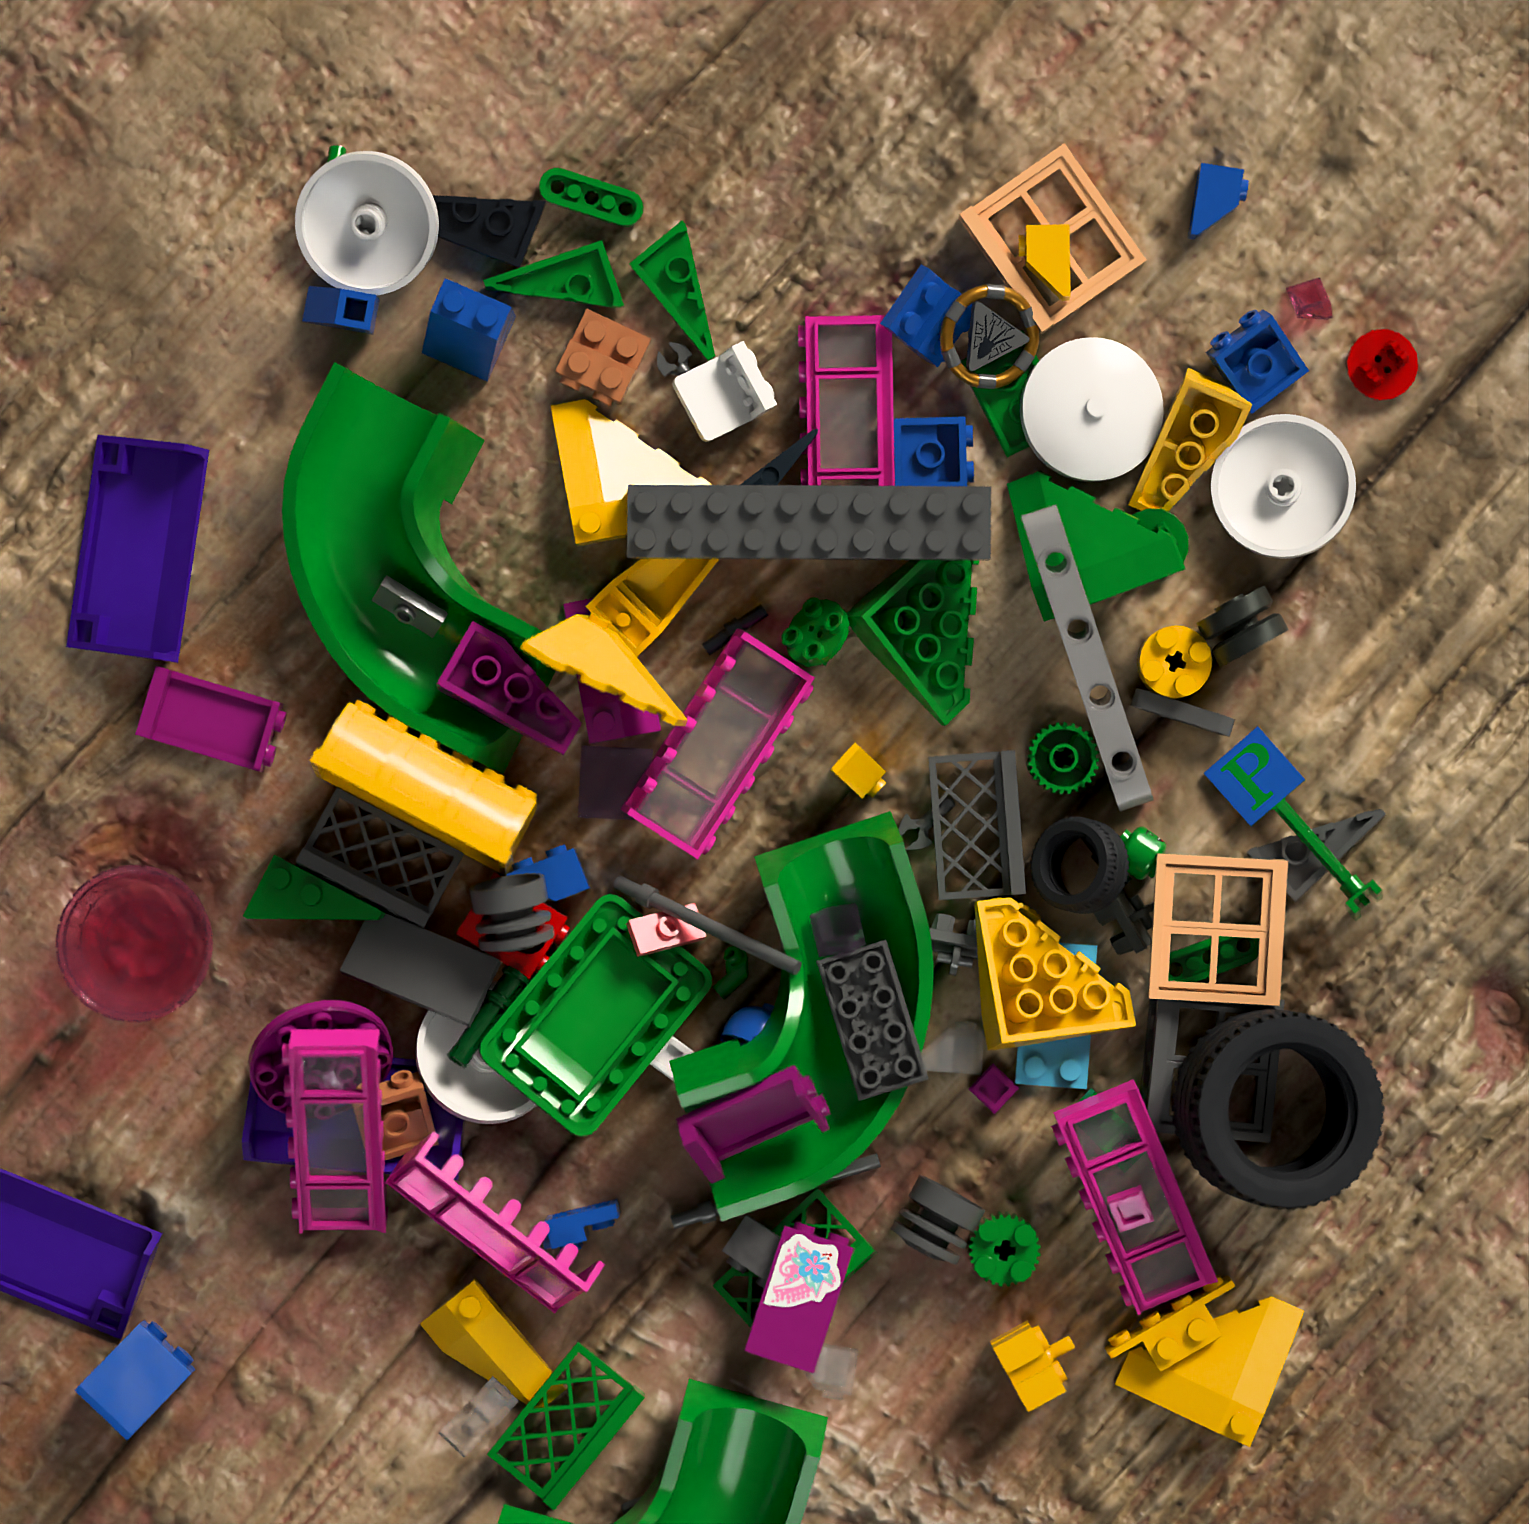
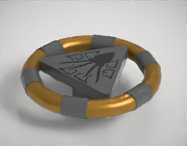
[940,284,1039,389]

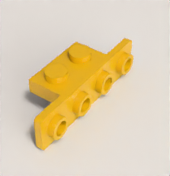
[1104,1275,1235,1372]

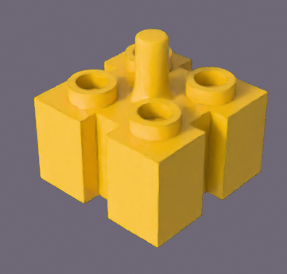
[990,1320,1075,1412]

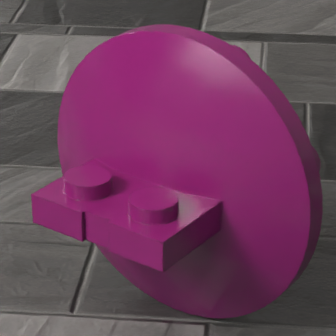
[248,999,393,1119]

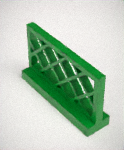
[712,1188,878,1329]
[487,1341,645,1510]

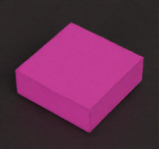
[1107,1185,1154,1233]

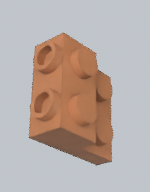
[555,308,652,407]
[352,1070,439,1160]

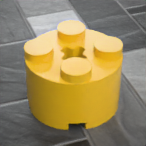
[1136,626,1212,699]

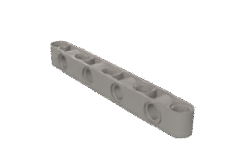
[1021,504,1154,811]

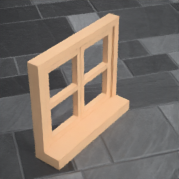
[958,143,1147,335]
[1148,853,1288,1006]

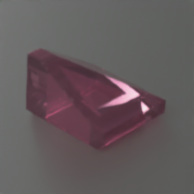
[1286,277,1333,320]

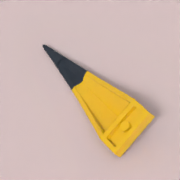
[585,429,818,657]

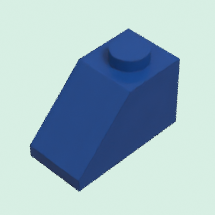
[1188,163,1249,240]

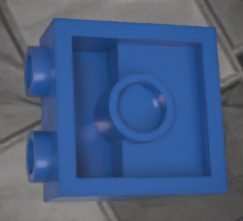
[880,265,972,367]
[1206,309,1309,414]
[894,417,974,486]
[543,1199,621,1251]

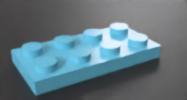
[1014,942,1097,1089]

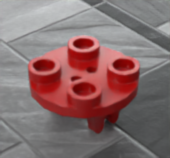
[1345,329,1418,401]

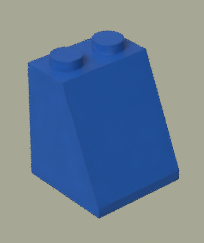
[422,278,516,382]
[75,1320,196,1440]

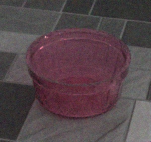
[56,865,213,1022]

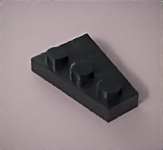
[433,195,547,268]

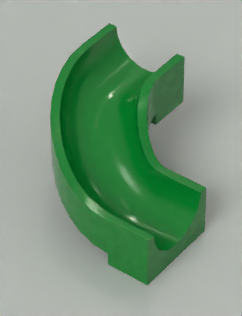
[282,362,556,774]
[669,811,933,1221]
[498,1379,828,1524]

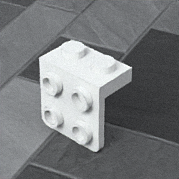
[672,341,777,442]

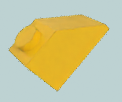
[1018,224,1071,301]
[830,743,886,799]

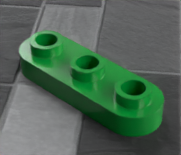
[539,168,644,227]
[1168,936,1259,982]

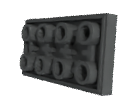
[340,913,501,1027]
[816,940,929,1101]

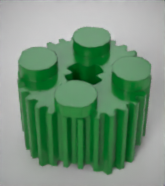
[1025,722,1100,795]
[967,1211,1041,1287]

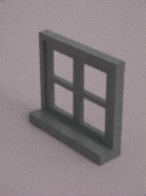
[1136,999,1285,1143]

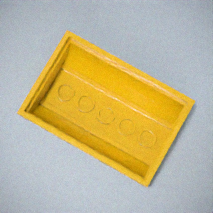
[310,700,537,876]

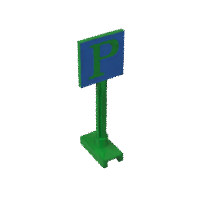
[1204,726,1383,921]

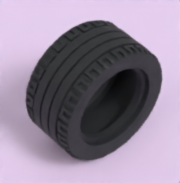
[1172,1008,1385,1210]

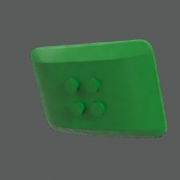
[479,894,712,1137]

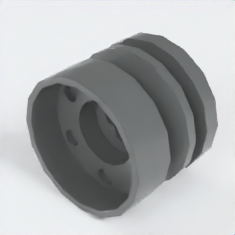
[469,873,555,952]
[891,1175,986,1265]

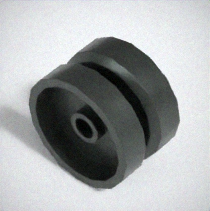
[1196,586,1289,667]

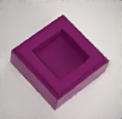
[968,1063,1019,1114]

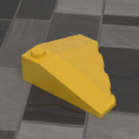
[551,399,711,546]
[521,612,688,726]
[975,897,1136,1051]
[1114,1296,1304,1447]

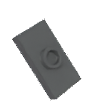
[371,576,448,638]

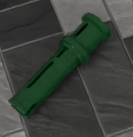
[447,965,530,1068]

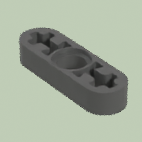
[1130,688,1235,737]

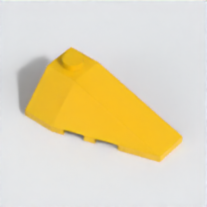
[1128,368,1252,512]
[420,1277,567,1408]

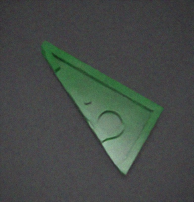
[629,220,715,361]
[483,240,624,309]
[243,855,386,920]

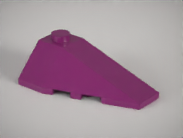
[563,598,661,745]
[437,621,582,755]

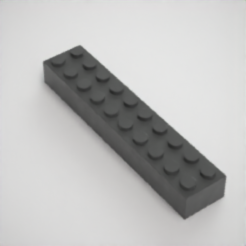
[627,484,991,561]

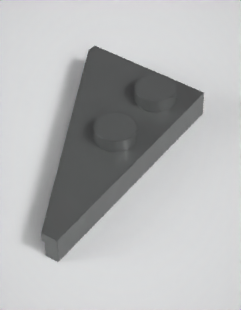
[1247,809,1386,903]

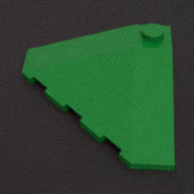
[1007,471,1185,622]
[847,560,979,726]

